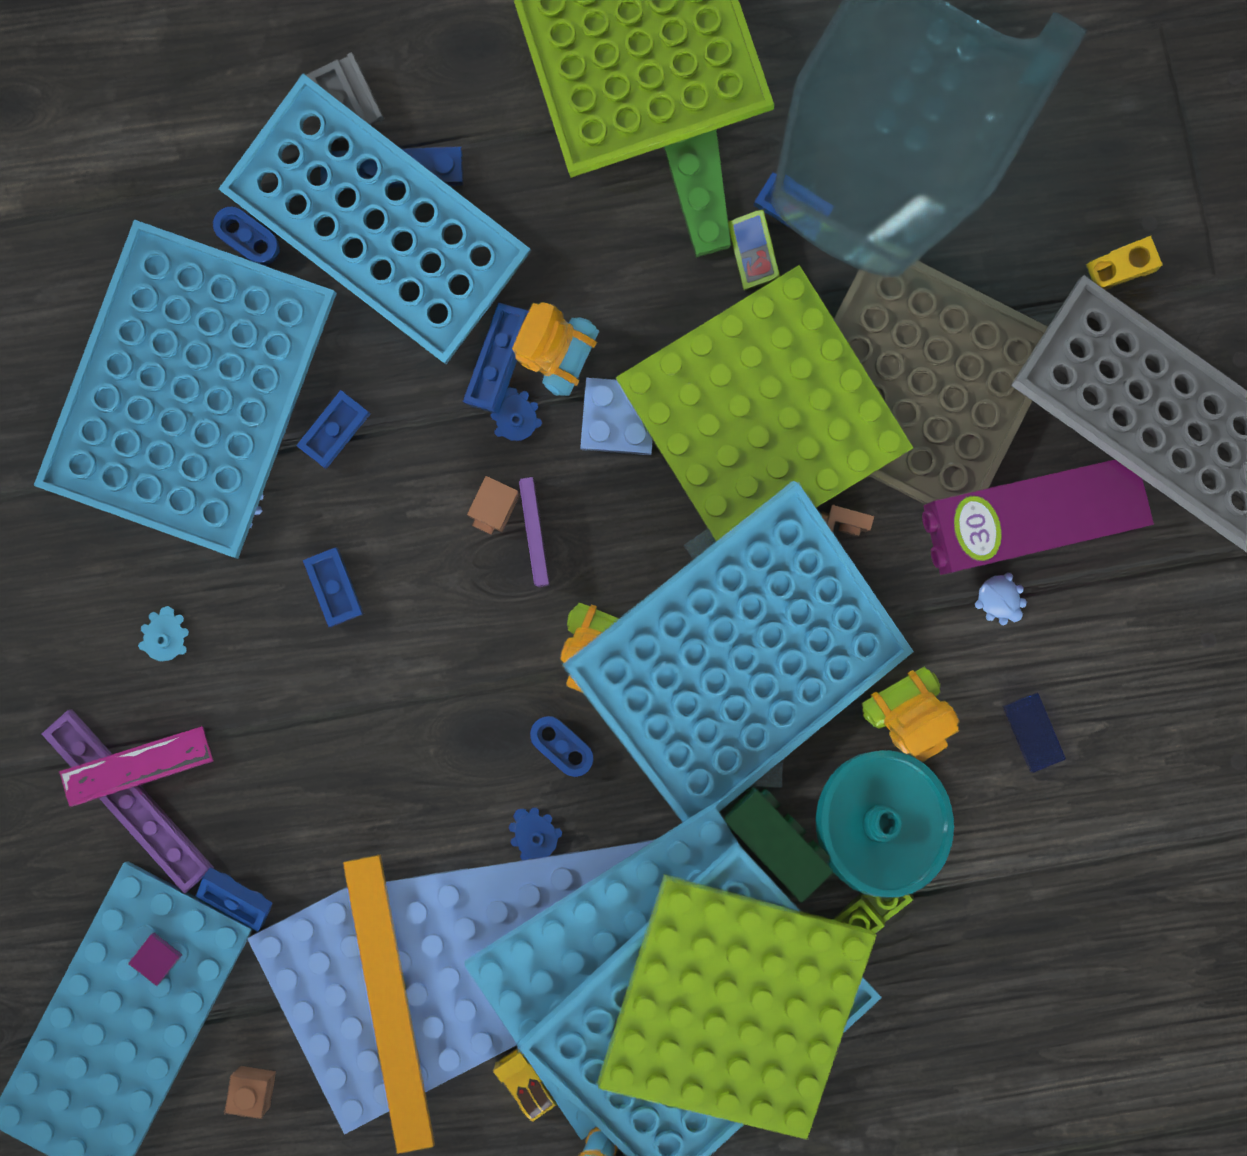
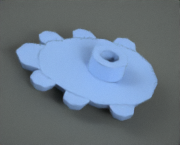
[975,572,1027,625]

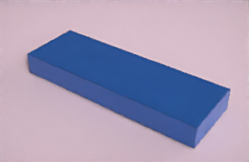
[463,302,529,414]

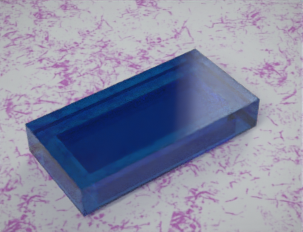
[1003,692,1066,773]

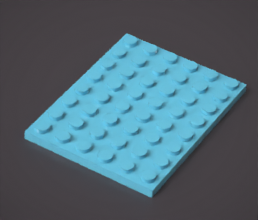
[34,220,336,559]
[563,481,914,822]
[464,803,739,1140]
[517,842,882,1156]

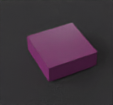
[128,933,182,986]

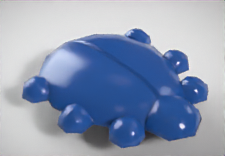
[491,387,542,441]
[508,808,562,860]

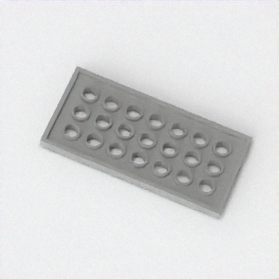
[1011,275,1247,552]

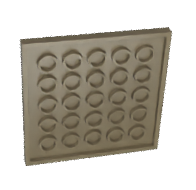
[834,239,1048,504]

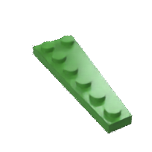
[663,129,731,258]

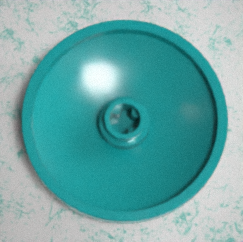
[816,750,954,897]

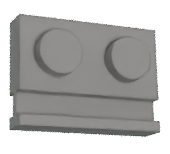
[306,52,384,142]

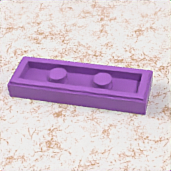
[519,477,550,587]

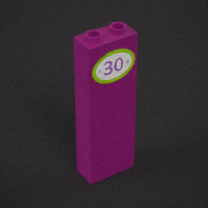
[922,460,1154,575]

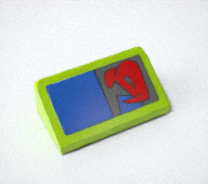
[728,210,780,291]

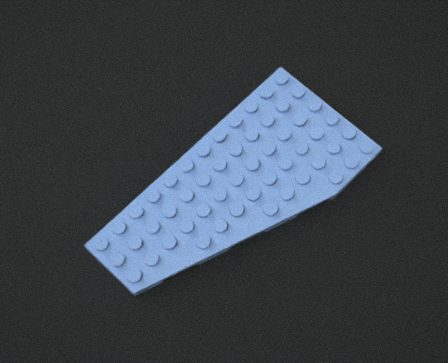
[247,839,656,1134]

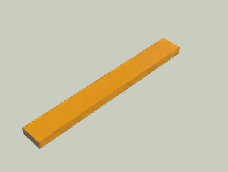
[343,854,435,1154]

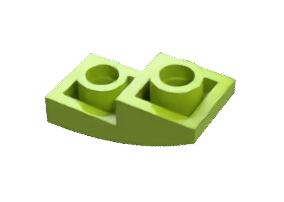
[834,893,914,934]

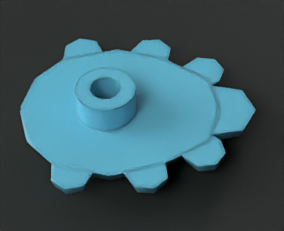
[138,606,189,662]

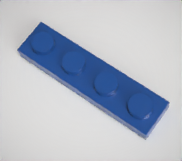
[320,147,463,189]

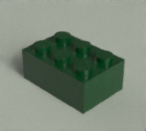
[721,785,834,903]

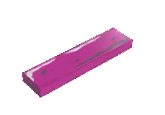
[59,726,214,807]

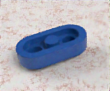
[213,207,280,266]
[530,716,593,777]

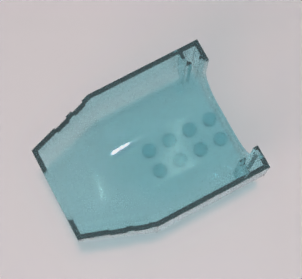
[771,0,1088,277]

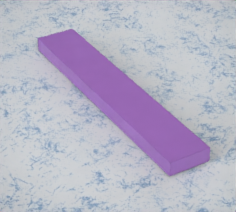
[42,709,214,894]

